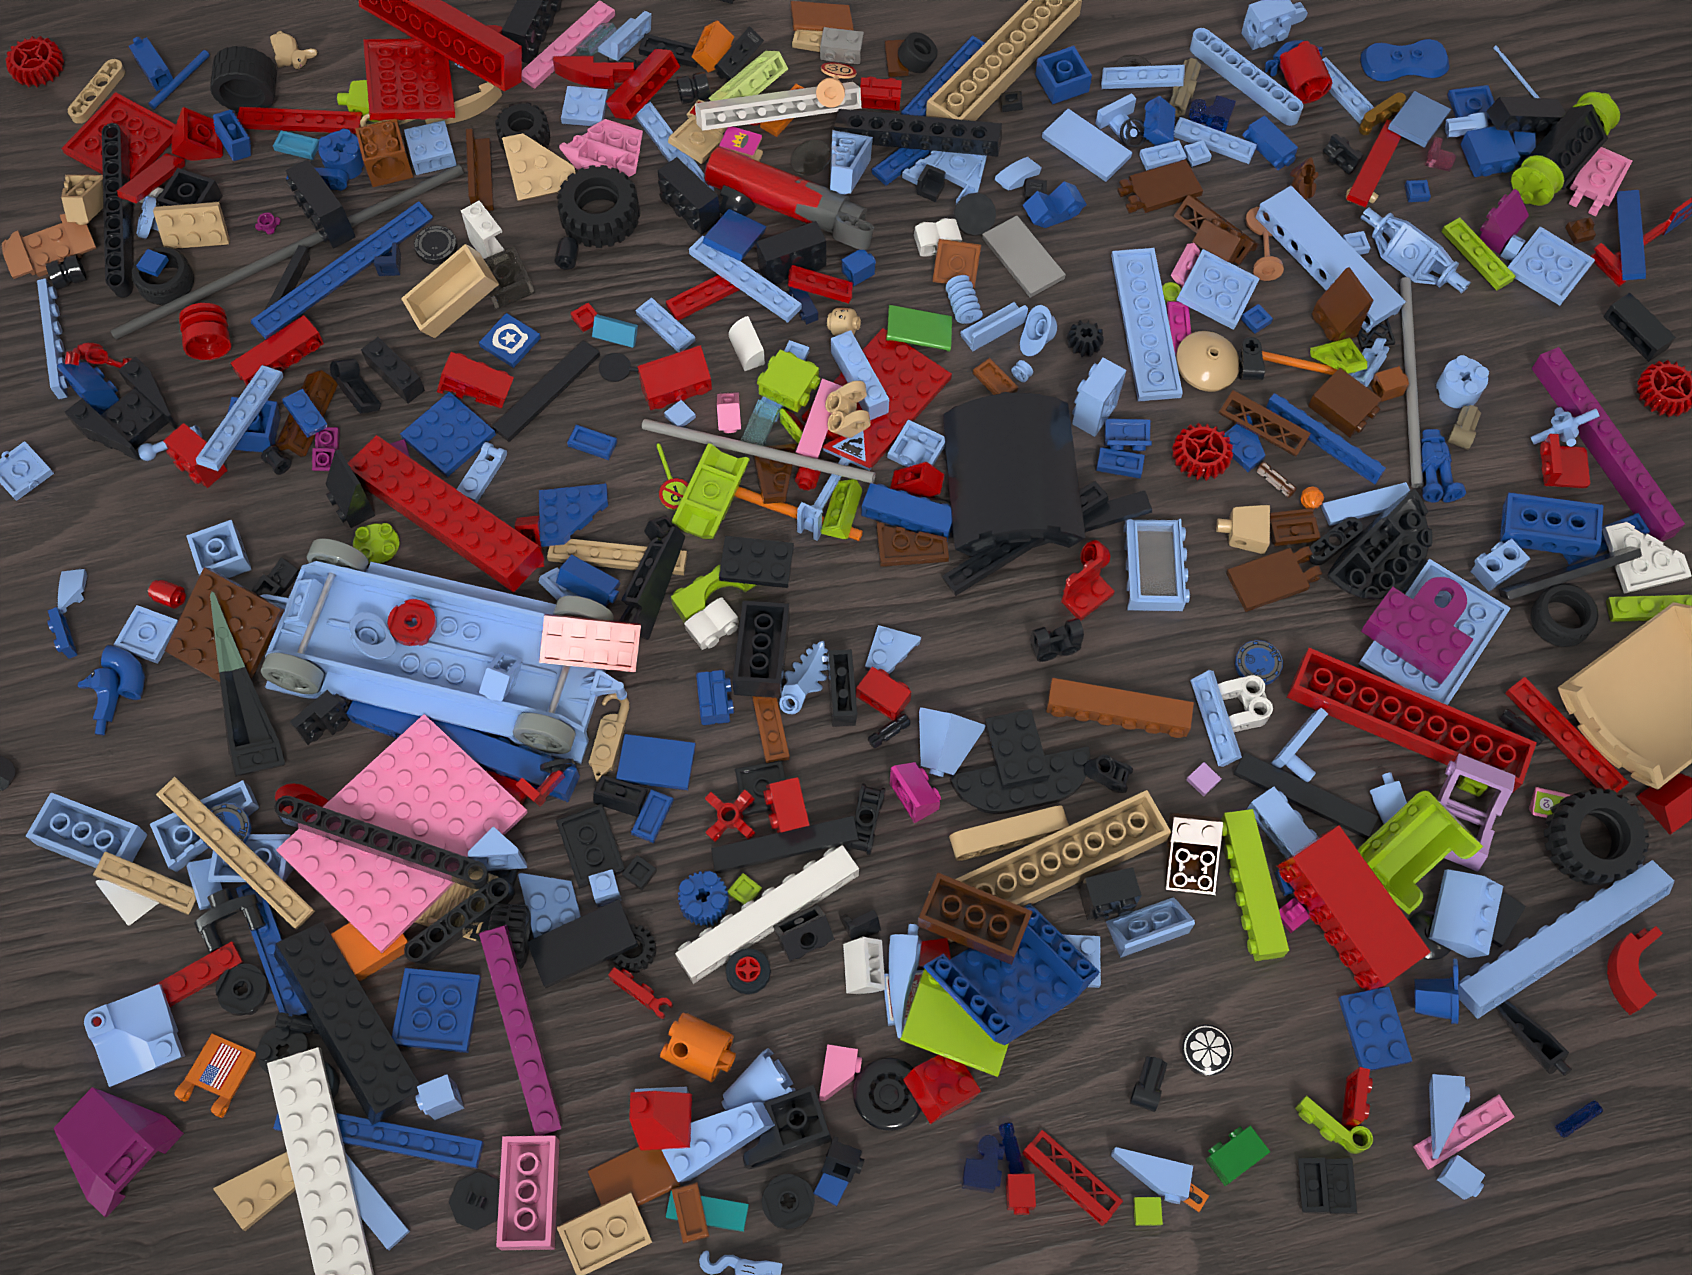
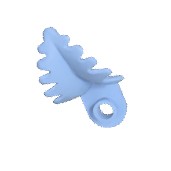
[779,641,828,714]

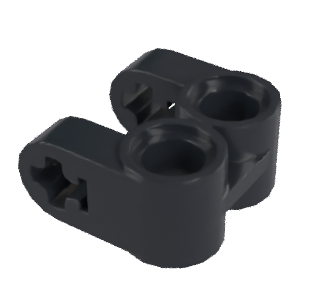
[1030,618,1084,662]

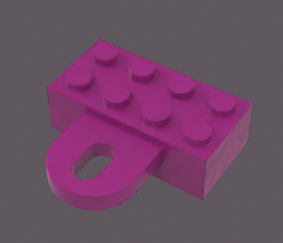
[1361,577,1474,684]

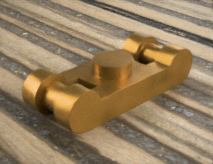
[1359,92,1406,135]

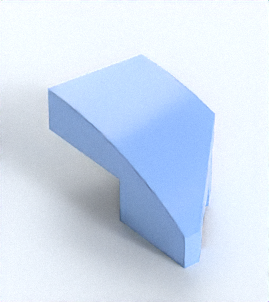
[58,569,88,614]

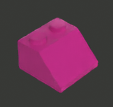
[890,762,941,823]

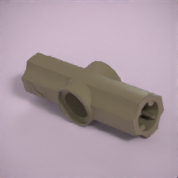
[1169,58,1201,117]

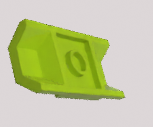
[672,443,750,539]

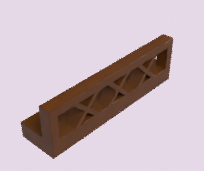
[466,129,494,211]
[1174,195,1259,265]
[275,370,338,457]
[1219,390,1311,457]

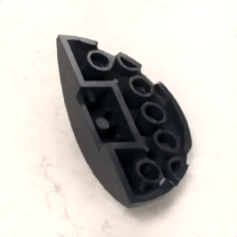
[1327,488,1433,600]

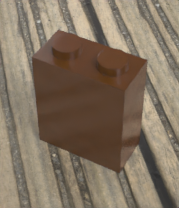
[1308,368,1382,438]

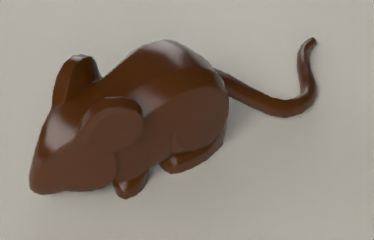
[1290,157,1318,200]

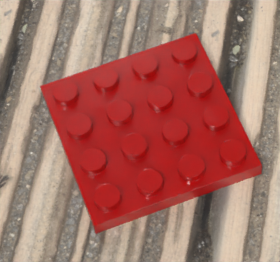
[61,92,176,180]

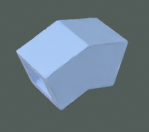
[1501,235,1525,262]

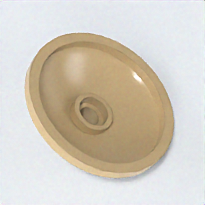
[1176,331,1240,392]

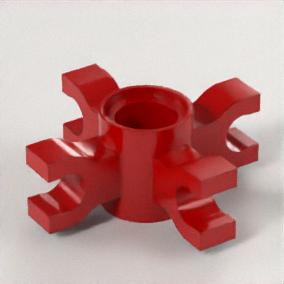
[705,790,756,842]

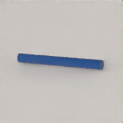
[148,50,210,109]

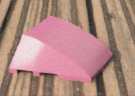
[559,119,643,177]

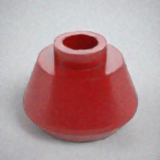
[1081,540,1110,569]

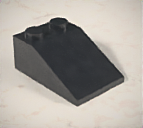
[326,449,375,528]

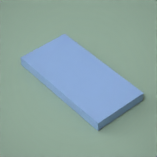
[1042,109,1132,182]

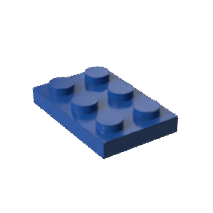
[1338,987,1412,1071]

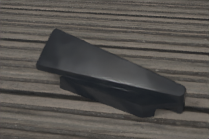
[618,526,685,640]

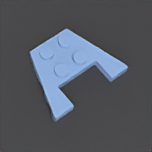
[902,151,987,204]

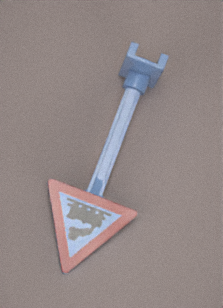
[797,427,872,541]

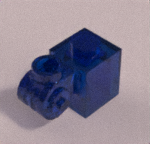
[1189,95,1236,133]
[962,1135,1005,1193]

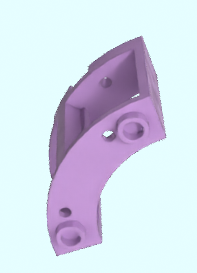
[1438,754,1515,872]

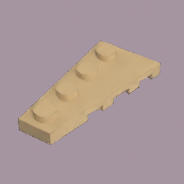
[213,1152,296,1231]

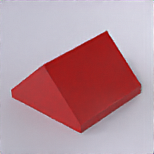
[1636,773,1692,835]

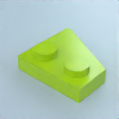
[1310,338,1367,374]

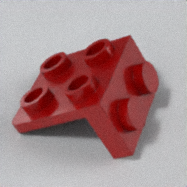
[1540,434,1590,488]

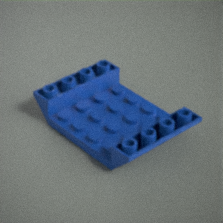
[924,904,1100,1045]

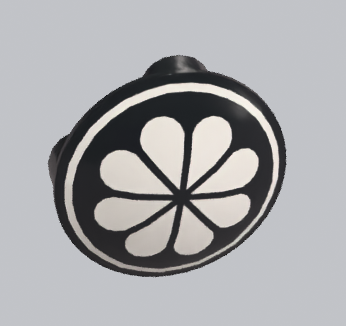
[1182,1024,1233,1076]

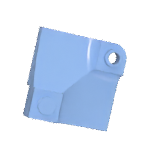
[84,984,185,1087]

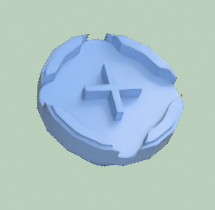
[136,196,159,239]

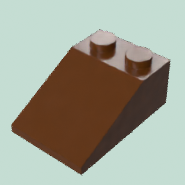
[1312,267,1374,342]

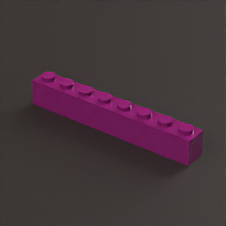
[479,924,563,1136]

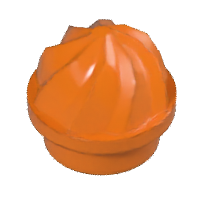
[1301,487,1324,510]

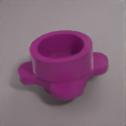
[255,213,281,235]

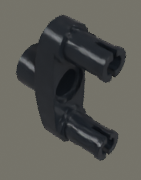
[194,888,266,953]

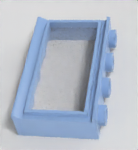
[1123,519,1190,611]

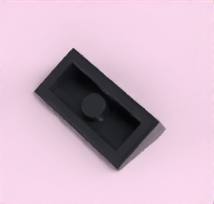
[593,775,648,817]

